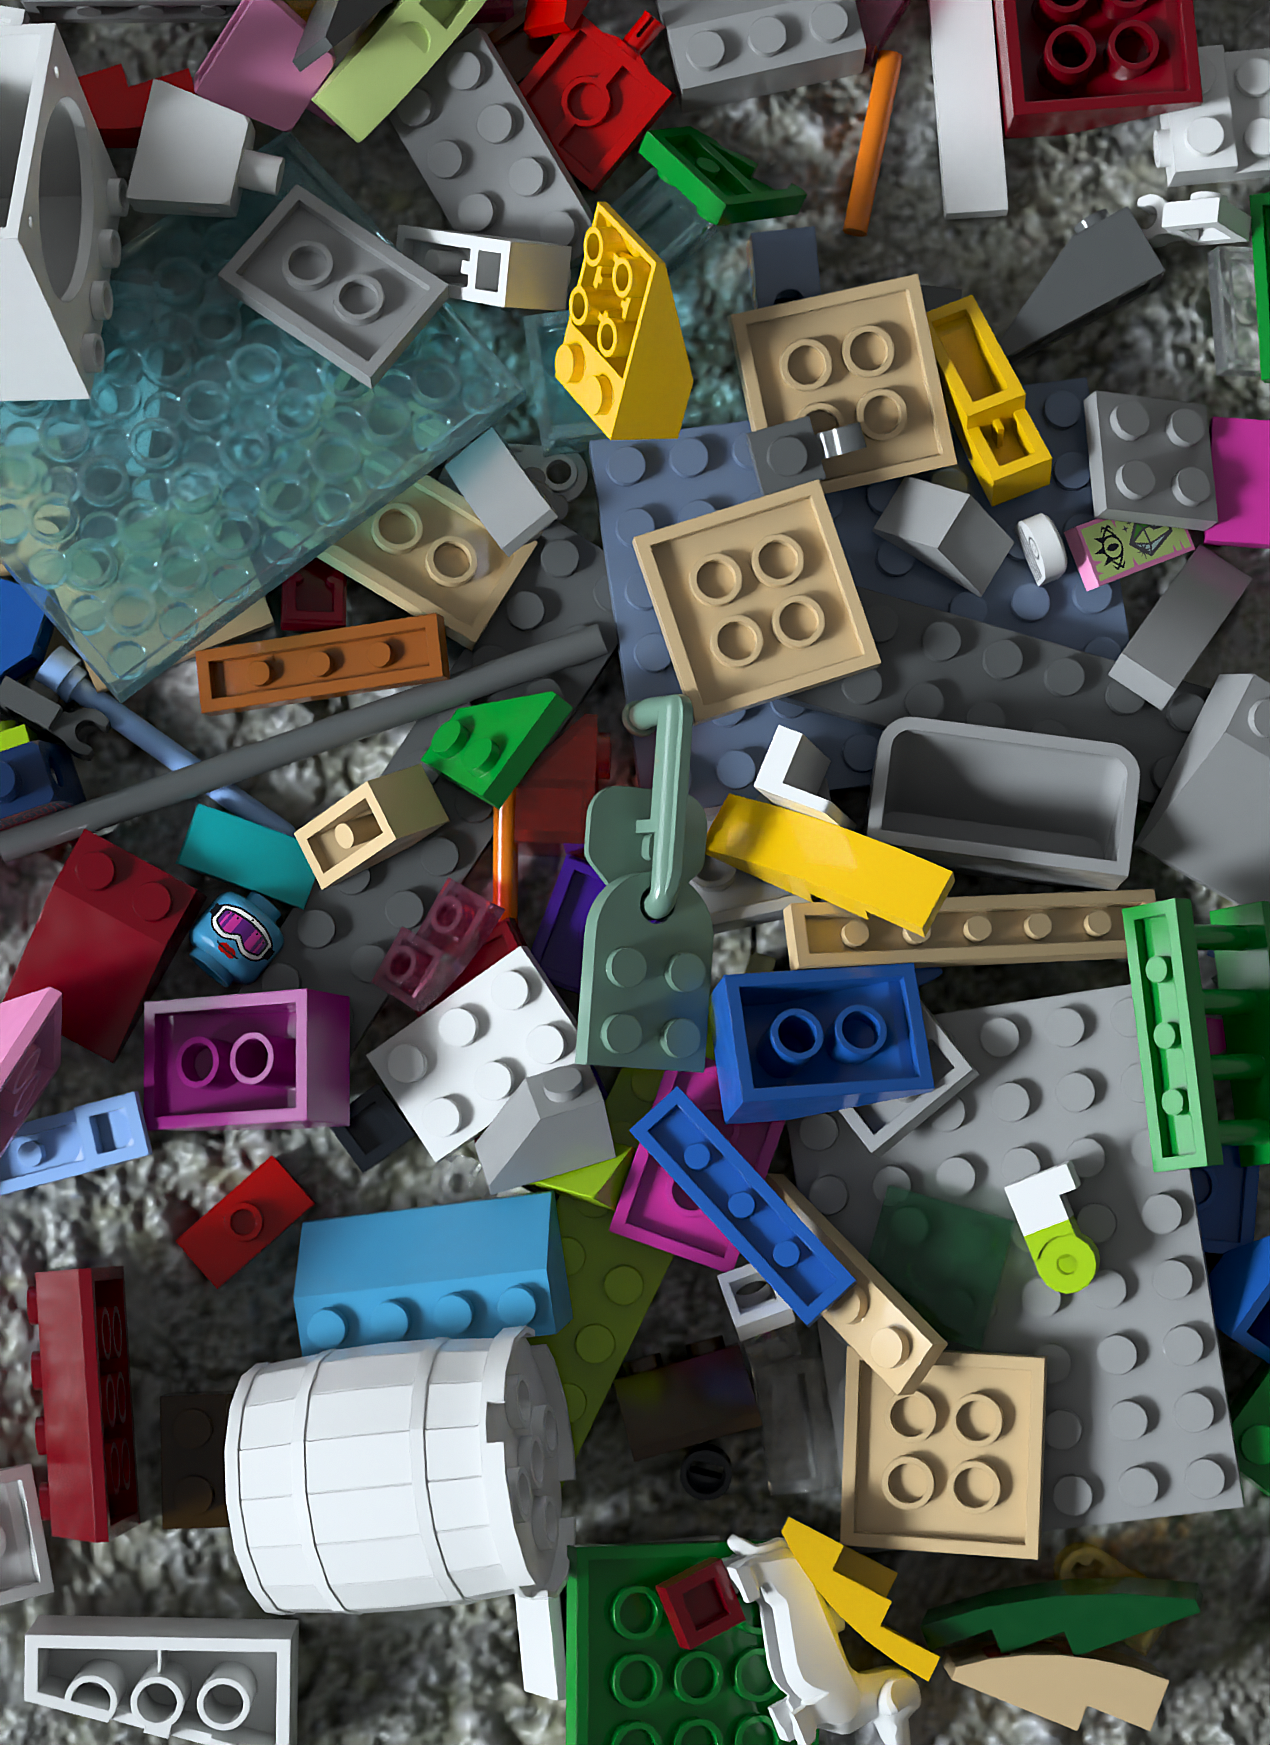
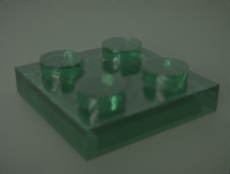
[867,1184,1017,1349]

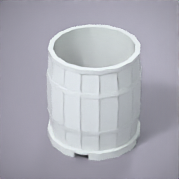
[224,1326,577,1615]

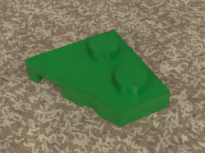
[421,691,573,809]

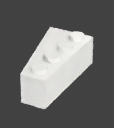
[24,1615,299,1745]

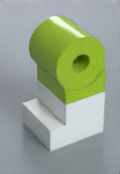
[1004,1160,1100,1294]

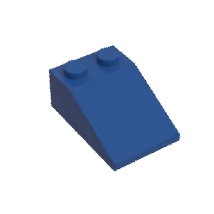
[709,963,935,1125]

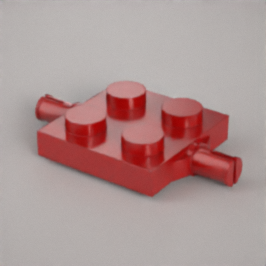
[518,10,676,193]

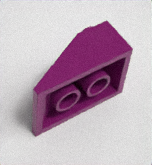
[143,988,350,1131]

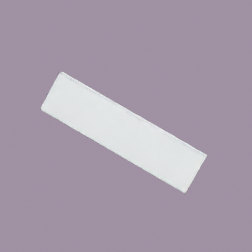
[927,0,1008,220]

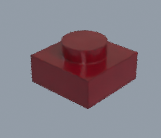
[655,1557,746,1650]

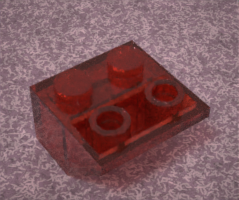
[514,714,612,858]

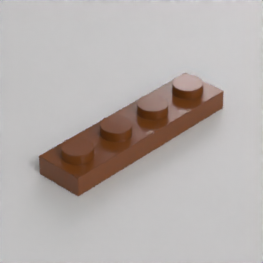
[195,613,450,717]

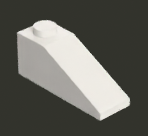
[396,225,572,311]

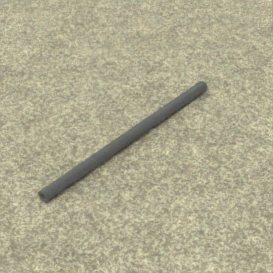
[0,623,608,863]

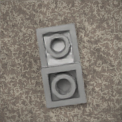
[444,426,558,557]

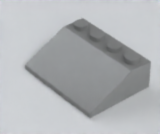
[1134,674,1270,905]

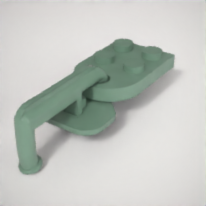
[575,694,714,1073]

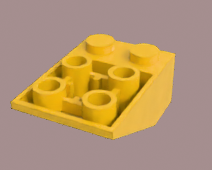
[555,202,694,440]

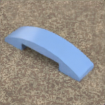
[0,1091,153,1196]

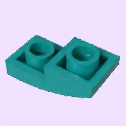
[175,804,316,910]

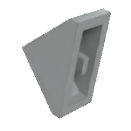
[872,476,1014,597]

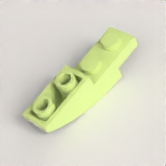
[311,0,487,143]

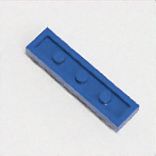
[629,1086,858,1327]

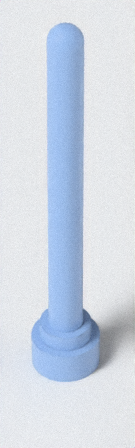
[34,646,296,838]

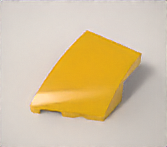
[782,1516,940,1682]

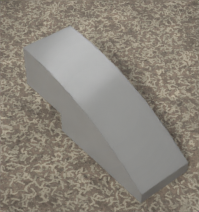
[1108,544,1252,711]

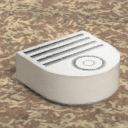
[1014,513,1067,587]

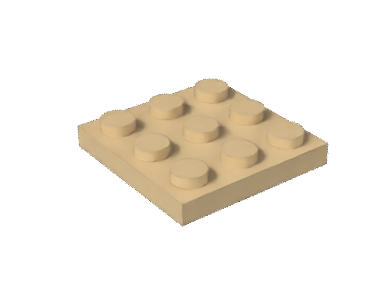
[727,274,957,494]
[632,479,881,726]
[840,1345,1048,1560]

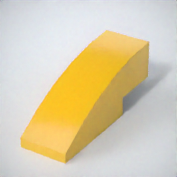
[926,295,1052,507]

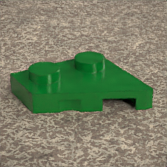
[638,126,808,226]

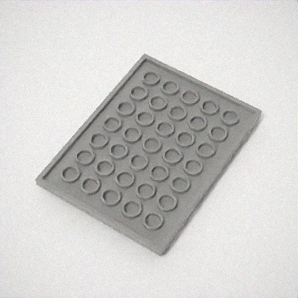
[787,984,1245,1554]

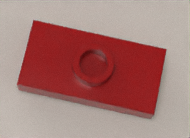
[175,1155,316,1289]

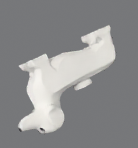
[721,1534,921,1745]

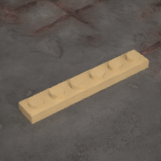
[783,889,1156,971]

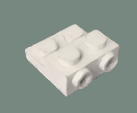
[1153,44,1270,187]

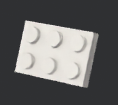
[366,946,578,1162]

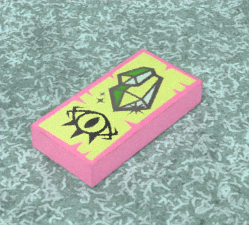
[1064,518,1195,591]

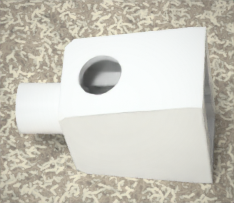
[126,79,285,218]

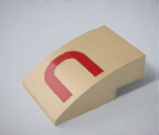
[941,1639,1170,1731]

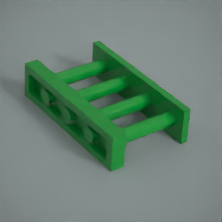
[1122,898,1270,1173]

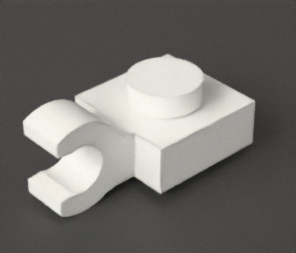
[1137,191,1251,248]

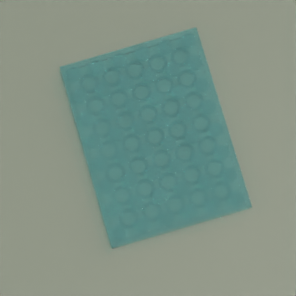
[0,132,526,703]

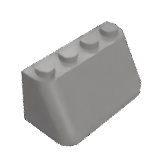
[862,717,1140,891]

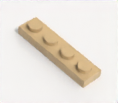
[765,1173,948,1396]

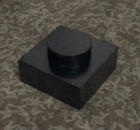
[330,1083,417,1174]

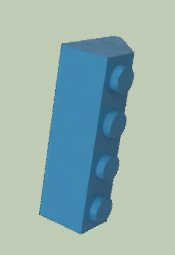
[293,1190,573,1357]

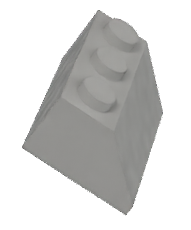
[655,0,867,114]

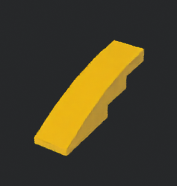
[705,793,955,937]

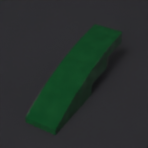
[920,1577,1203,1656]

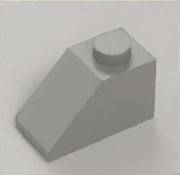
[475,1063,616,1195]

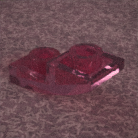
[371,877,505,1012]

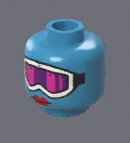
[189,891,284,987]

